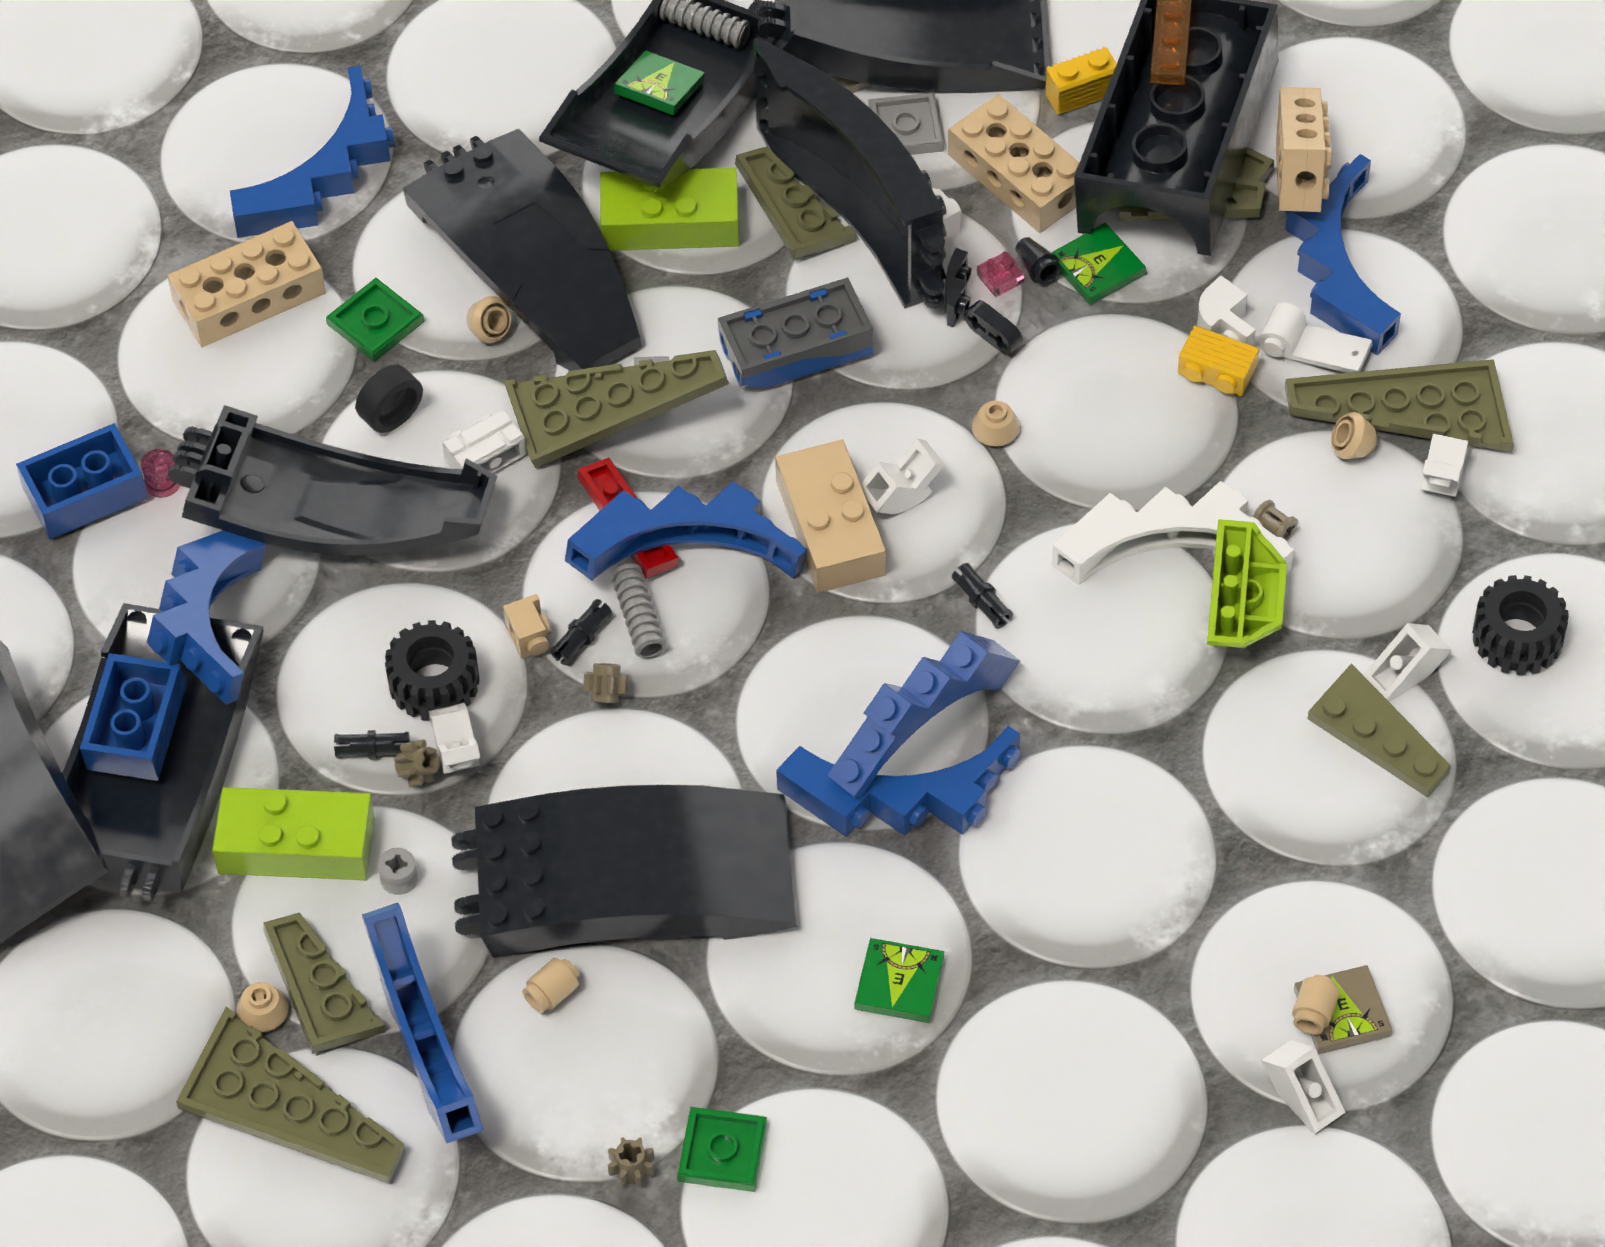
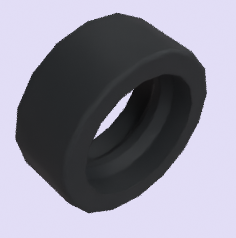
[355,364,423,433]

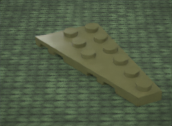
[504,350,729,468]
[1285,359,1514,452]
[176,1006,405,1183]

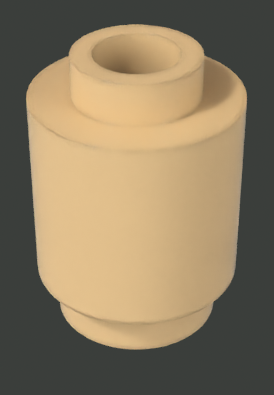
[522,958,579,1013]
[1292,975,1340,1035]

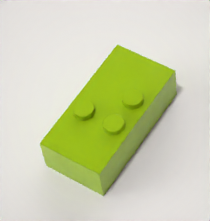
[600,168,739,251]
[212,787,375,881]

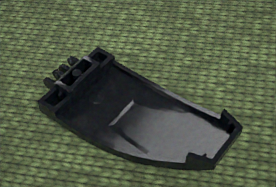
[403,129,642,371]
[167,405,498,556]

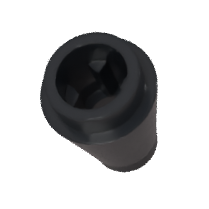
[1015,237,1061,284]

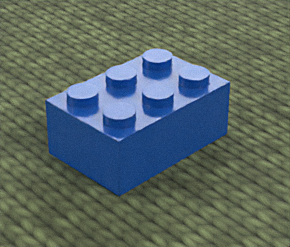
[16,423,148,540]
[80,653,186,781]

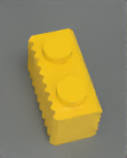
[1045,47,1117,114]
[1178,325,1260,396]

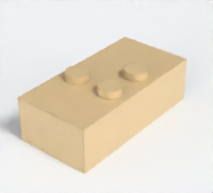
[775,439,886,593]

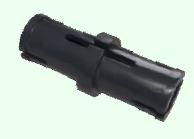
[952,563,1013,628]
[550,599,613,665]
[334,730,410,759]

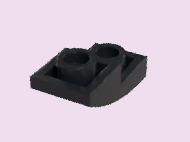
[945,248,972,328]

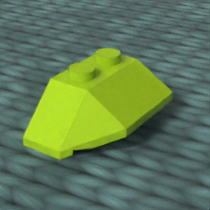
[1207,519,1287,648]

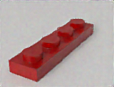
[577,457,678,579]

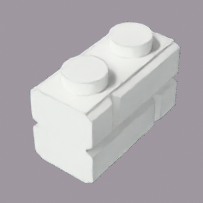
[442,410,527,473]

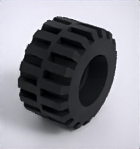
[1472,575,1569,675]
[385,620,480,721]

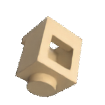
[503,594,551,659]

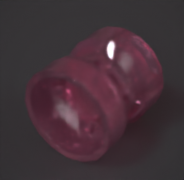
[141,449,180,498]

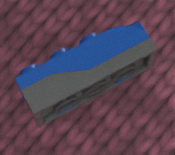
[717,277,873,388]

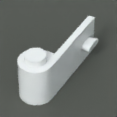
[1258,302,1373,373]

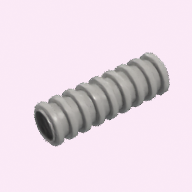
[659,0,750,49]
[611,563,666,658]

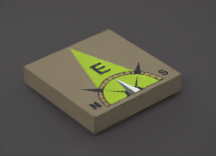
[1294,965,1392,1054]

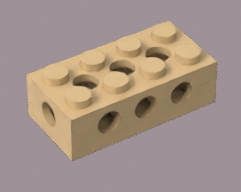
[1276,87,1332,212]
[948,94,1080,233]
[167,221,326,348]

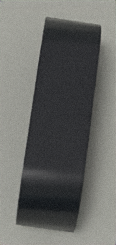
[964,300,1023,355]

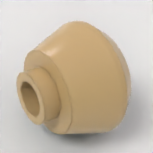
[466,296,511,343]
[971,401,1020,446]
[1331,412,1377,459]
[236,982,289,1032]

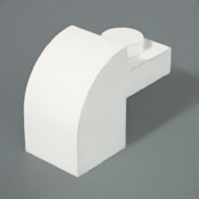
[1197,276,1256,346]
[1421,434,1469,497]
[861,439,945,514]
[428,703,480,774]

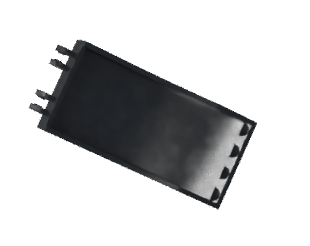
[539,0,776,189]
[757,0,1051,93]
[753,38,947,309]
[62,603,264,901]
[0,641,108,943]
[451,785,797,958]

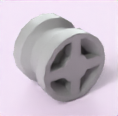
[378,848,418,895]

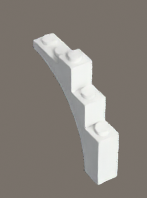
[1052,481,1294,585]

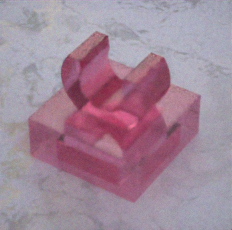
[976,251,1024,298]

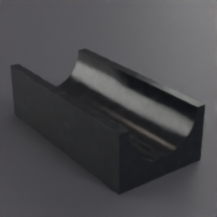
[1074,0,1279,256]

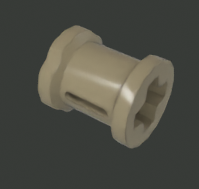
[1253,499,1299,541]

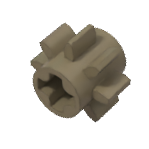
[583,663,629,703]
[394,739,440,787]
[607,1137,655,1187]

